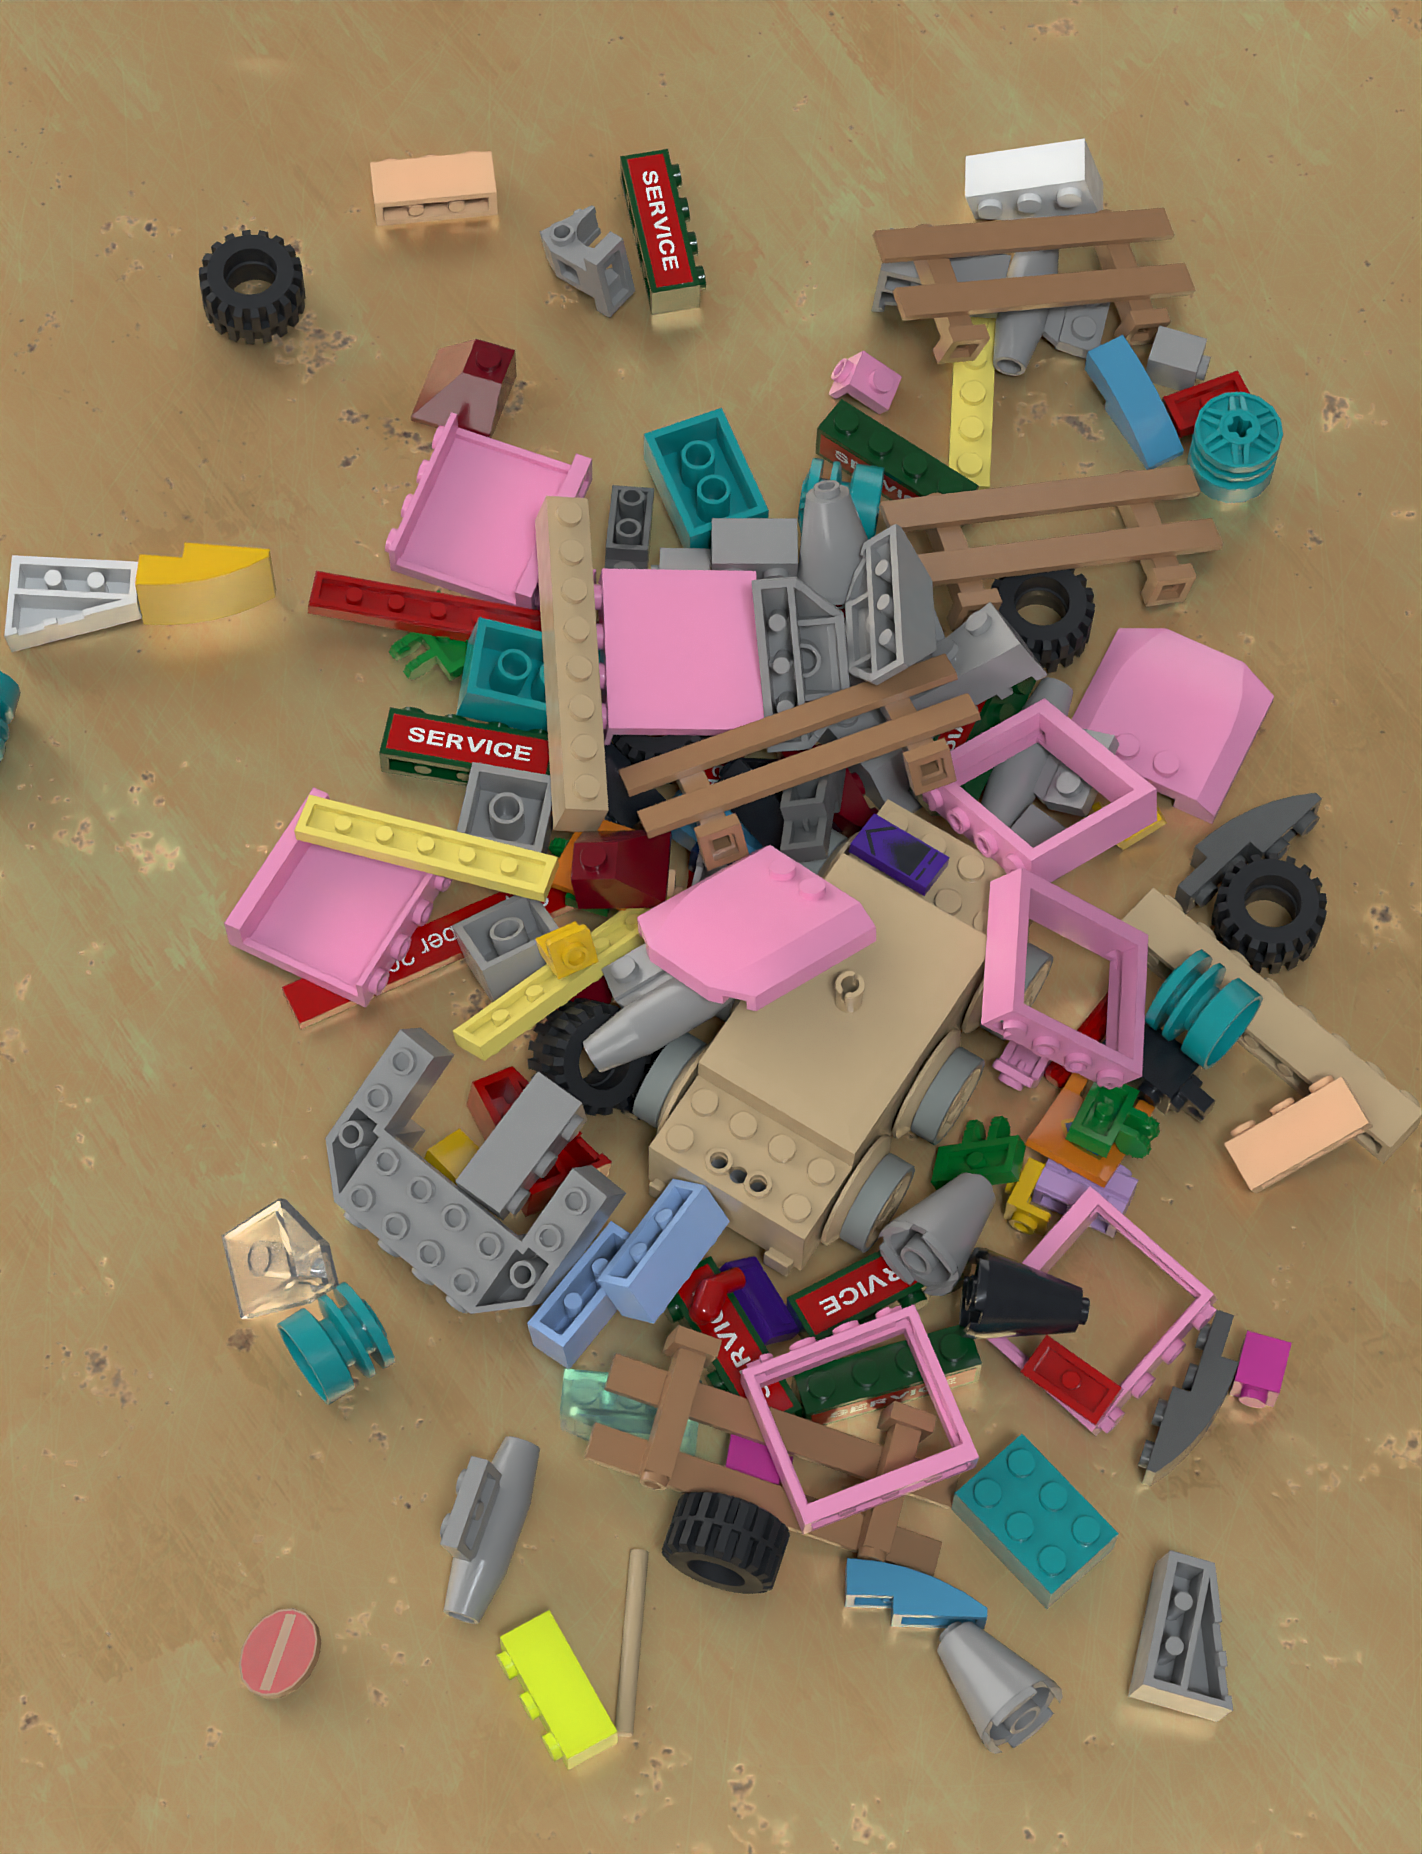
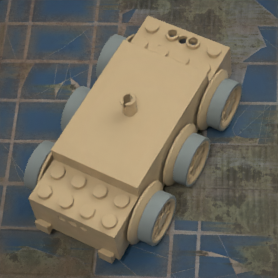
[633,799,1053,1277]

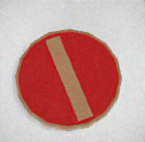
[239,1608,321,1699]

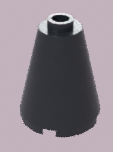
[959,1247,1090,1340]

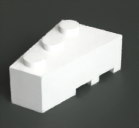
[965,138,1103,220]
[4,555,142,652]

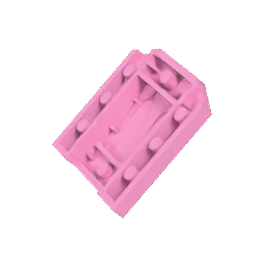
[1071,628,1274,824]
[637,845,876,1011]

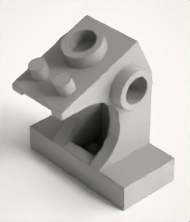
[540,205,635,318]

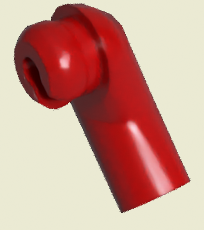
[689,1267,746,1325]

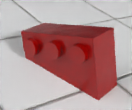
[467,1066,612,1217]

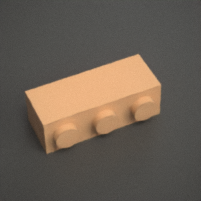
[370,151,498,226]
[1224,1075,1373,1193]

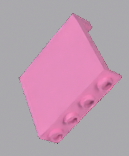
[385,412,592,610]
[594,568,764,745]
[224,787,453,1008]

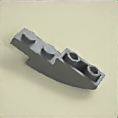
[598,485,654,624]
[780,768,846,862]
[1174,793,1322,914]
[1138,1310,1239,1486]

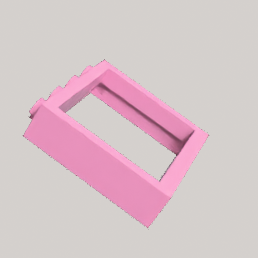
[922,698,1157,882]
[981,867,1148,1089]
[987,1186,1217,1436]
[740,1305,979,1535]

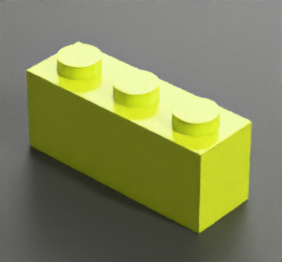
[496,1610,618,1770]

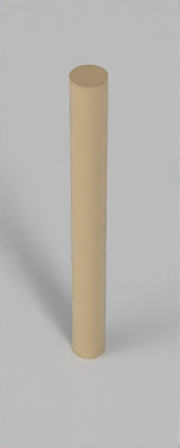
[615,1549,649,1737]

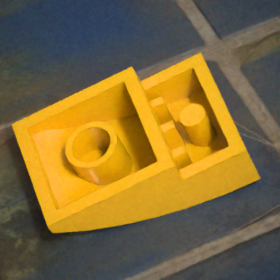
[135,542,276,625]

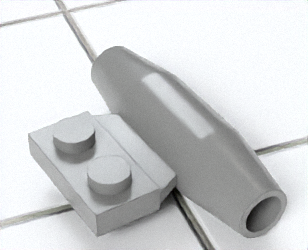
[993,249,1110,376]
[981,677,1119,828]
[583,943,735,1073]
[440,1436,540,1624]

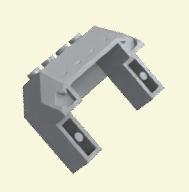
[325,1028,626,1314]

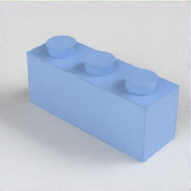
[597,1179,730,1324]
[527,1221,631,1369]

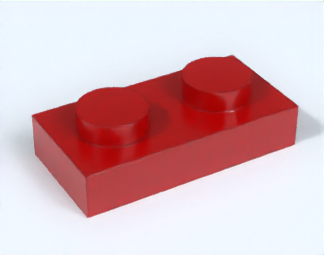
[1162,370,1250,438]
[1020,1335,1124,1427]

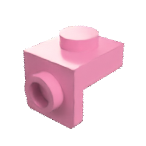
[829,351,902,415]
[992,1040,1052,1091]

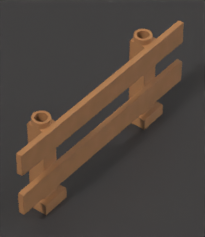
[872,208,1196,364]
[879,465,1223,632]
[618,653,981,871]
[584,1325,960,1577]

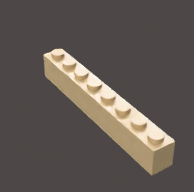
[535,496,609,832]
[1121,888,1422,1164]

